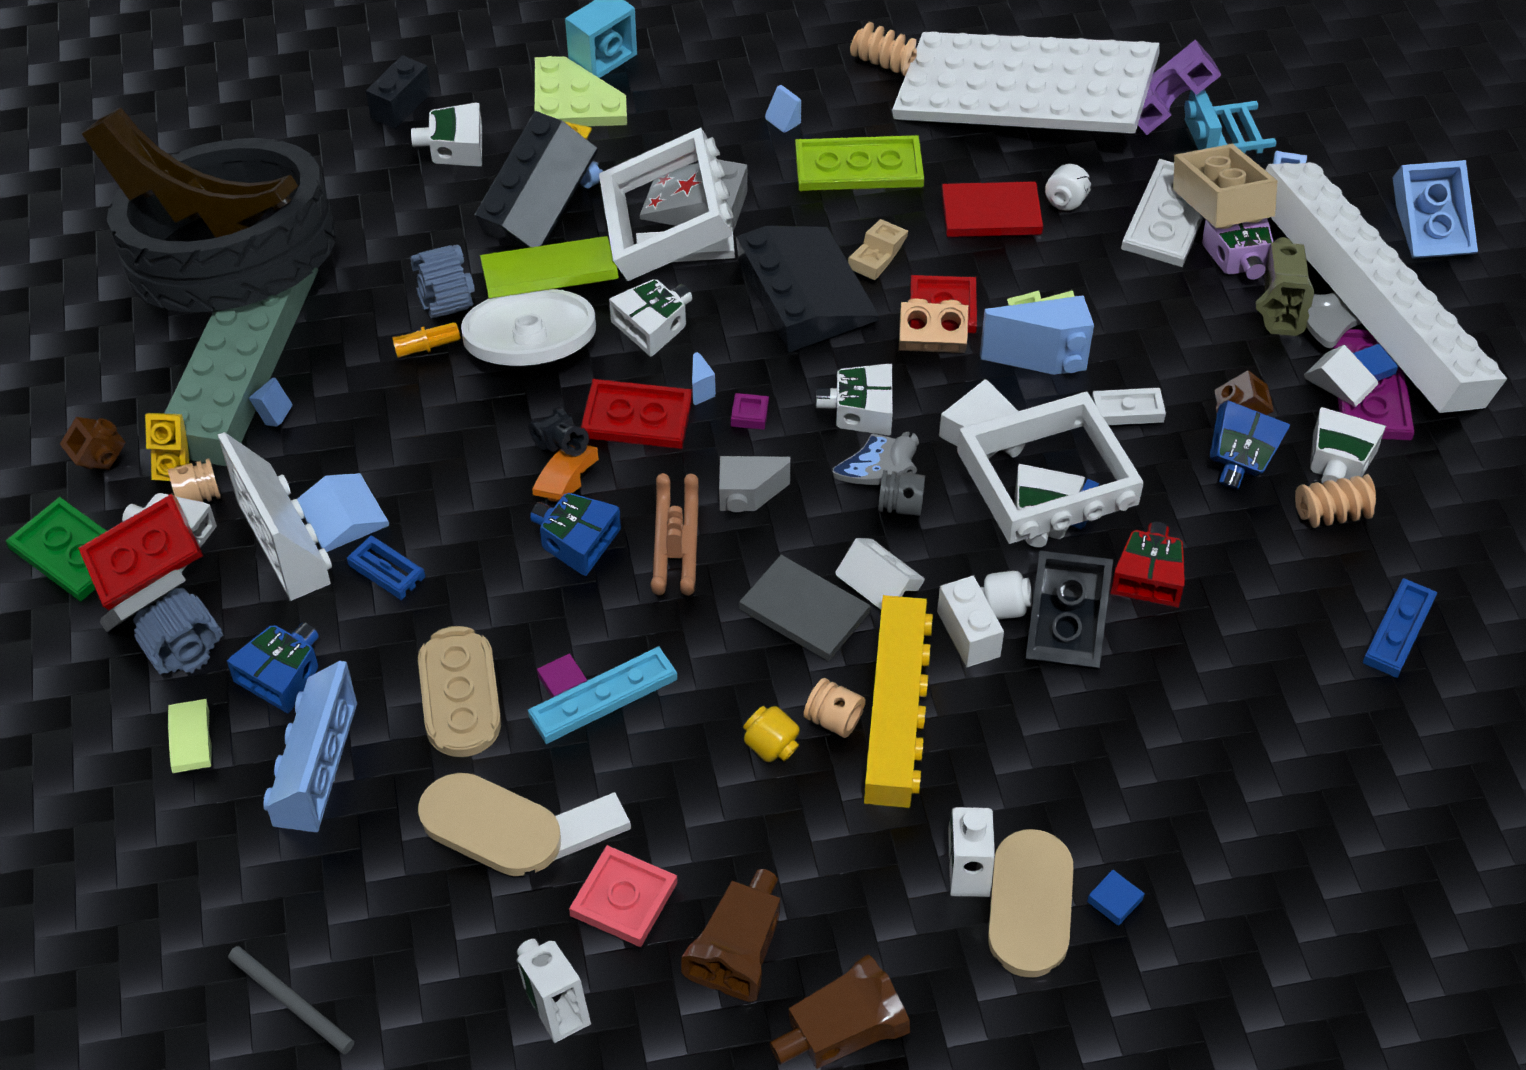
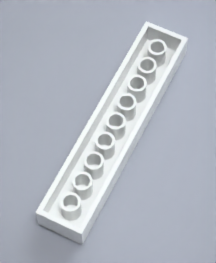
[1265,162,1507,413]

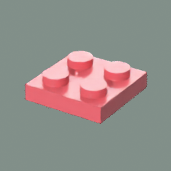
[569,845,677,947]

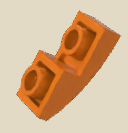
[532,445,599,502]

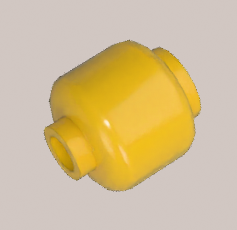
[743,706,800,762]

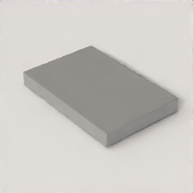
[100,569,186,632]

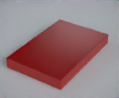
[941,182,1043,237]
[581,379,693,449]
[78,494,203,610]

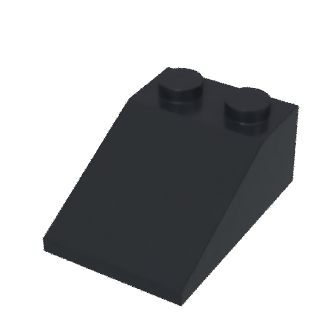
[1026,550,1113,669]

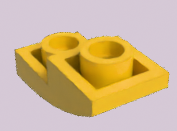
[145,413,189,481]

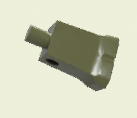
[1256,238,1314,336]

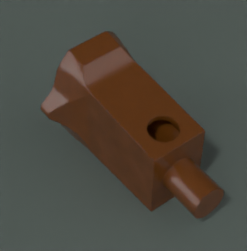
[681,869,780,1002]
[769,954,910,1069]

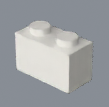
[937,575,1004,667]

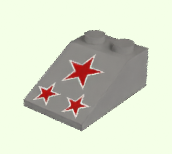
[640,159,747,232]

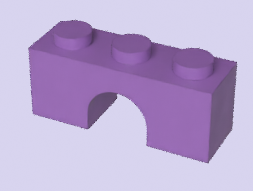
[1138,39,1221,135]

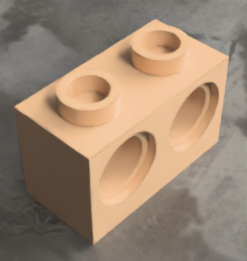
[899,298,968,353]

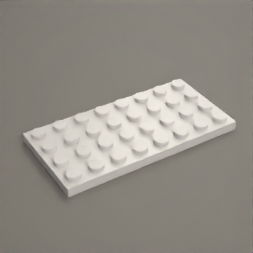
[892,32,1160,133]

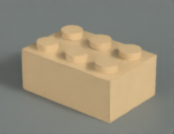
[1173,144,1277,229]

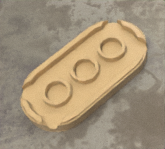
[418,626,501,757]
[418,773,561,876]
[988,829,1073,977]

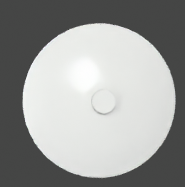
[461,289,596,366]

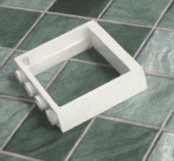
[599,128,734,281]
[957,392,1143,544]

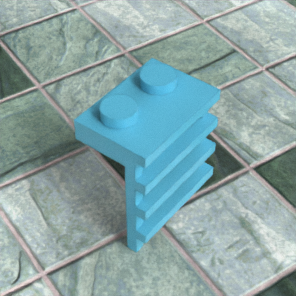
[1184,89,1276,154]

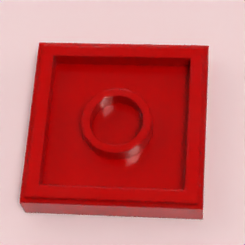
[910,275,977,333]

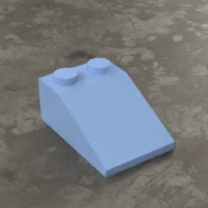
[1393,160,1478,259]
[980,295,1094,375]

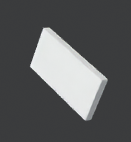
[1121,159,1204,267]

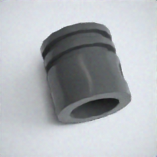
[878,470,925,517]

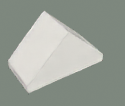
[1304,345,1378,407]

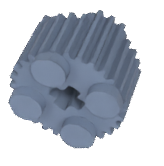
[411,245,475,318]
[133,588,223,675]

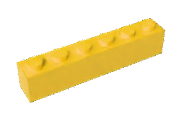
[864,595,933,808]

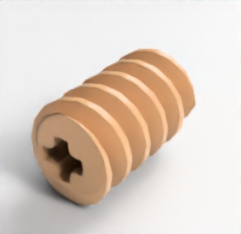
[850,22,917,76]
[1295,474,1376,528]

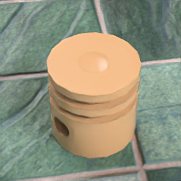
[168,458,221,502]
[804,678,865,738]

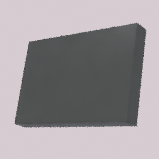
[739,555,870,661]

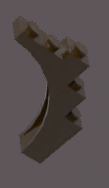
[81,107,298,238]

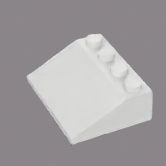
[218,432,332,601]

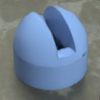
[580,161,603,188]

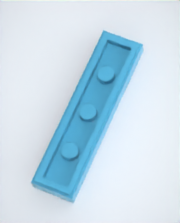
[528,646,677,744]

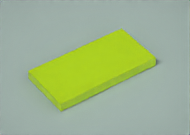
[795,135,924,191]
[480,236,618,299]

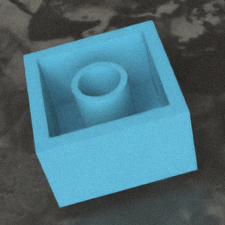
[565,0,637,78]

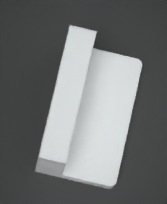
[836,538,925,609]

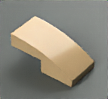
[848,219,908,280]

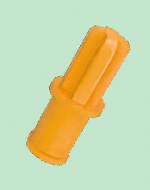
[392,322,460,358]

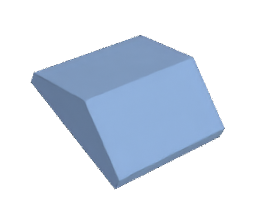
[297,473,389,552]

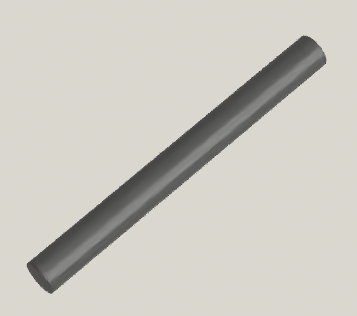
[228,946,355,1054]

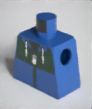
[1210,400,1290,489]
[530,493,621,576]
[227,622,319,714]

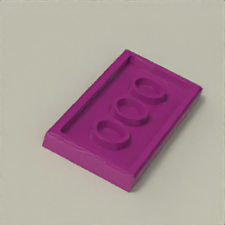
[1331,329,1414,440]

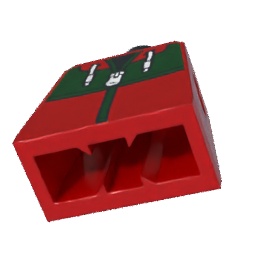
[1110,522,1185,607]

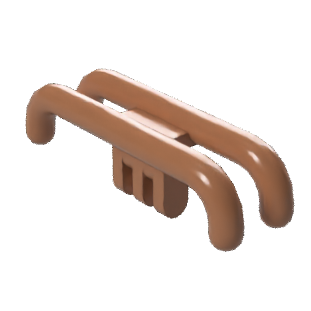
[651,473,699,596]

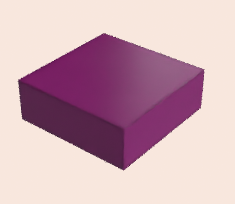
[731,393,769,430]
[537,653,587,698]

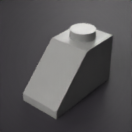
[719,456,790,512]

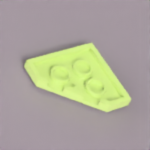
[535,56,627,126]

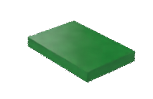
[6,497,107,602]

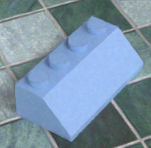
[264,661,357,833]

